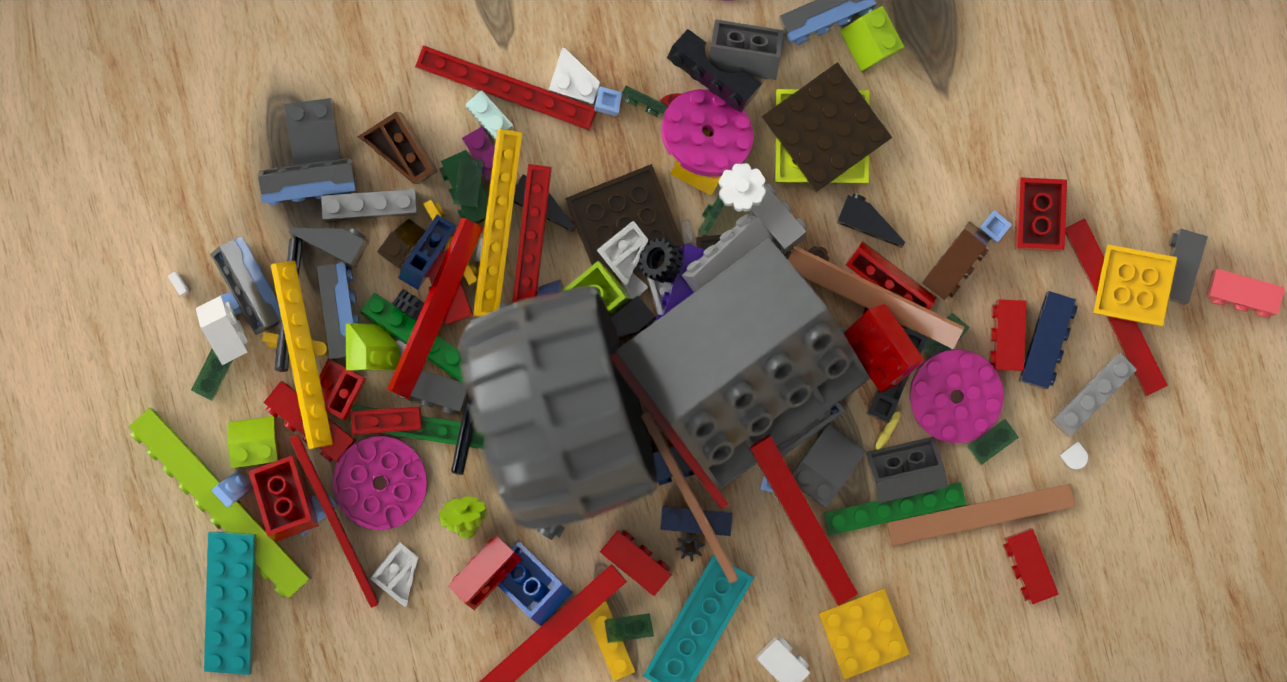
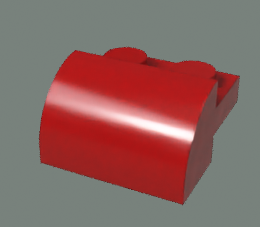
[319,359,367,420]

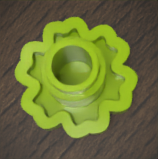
[439,496,487,538]

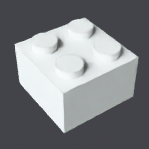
[196,296,248,365]
[755,637,810,682]

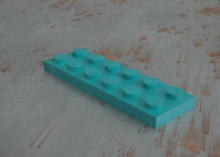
[204,531,256,675]
[643,554,754,682]

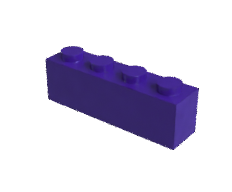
[655,243,705,321]

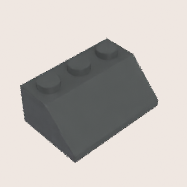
[709,19,784,80]
[866,437,947,503]

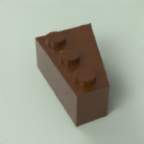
[357,112,438,184]
[922,221,991,300]

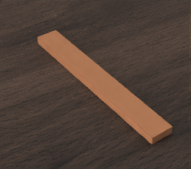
[788,246,964,349]
[641,412,739,584]
[887,484,1075,546]

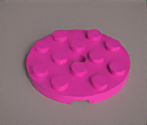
[661,89,753,177]
[909,349,1004,443]
[333,436,427,530]

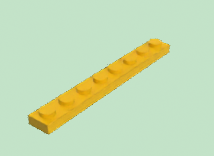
[473,129,523,316]
[271,261,333,449]

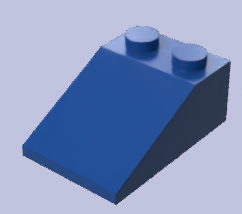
[498,541,573,626]

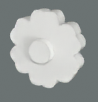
[719,164,766,212]

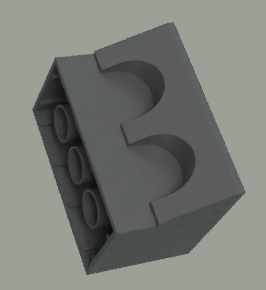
[616,238,870,491]

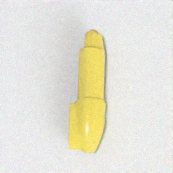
[875,411,901,450]

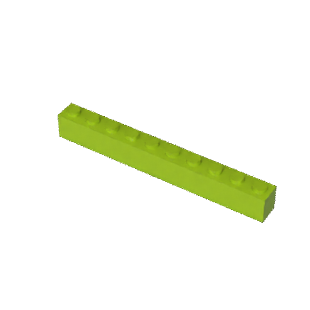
[129,408,311,598]

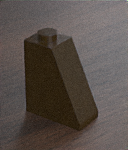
[377,219,425,270]

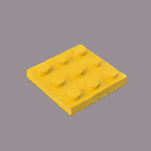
[1093,244,1178,327]
[818,588,910,680]

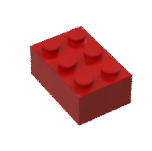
[1014,177,1067,252]
[843,304,925,392]
[248,455,319,542]

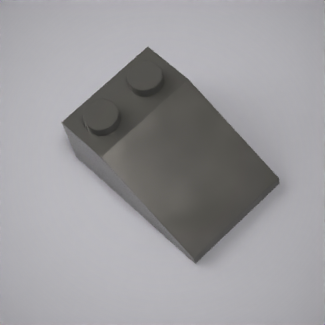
[284,98,341,165]
[289,228,368,268]
[792,424,866,508]

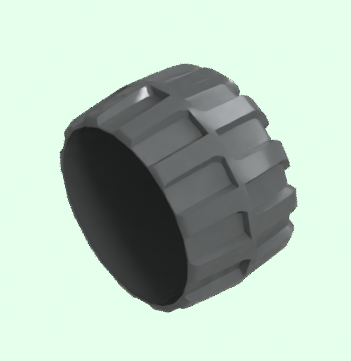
[459,286,657,530]

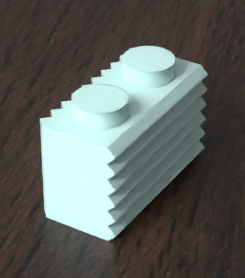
[466,90,514,142]

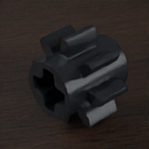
[675,532,704,562]

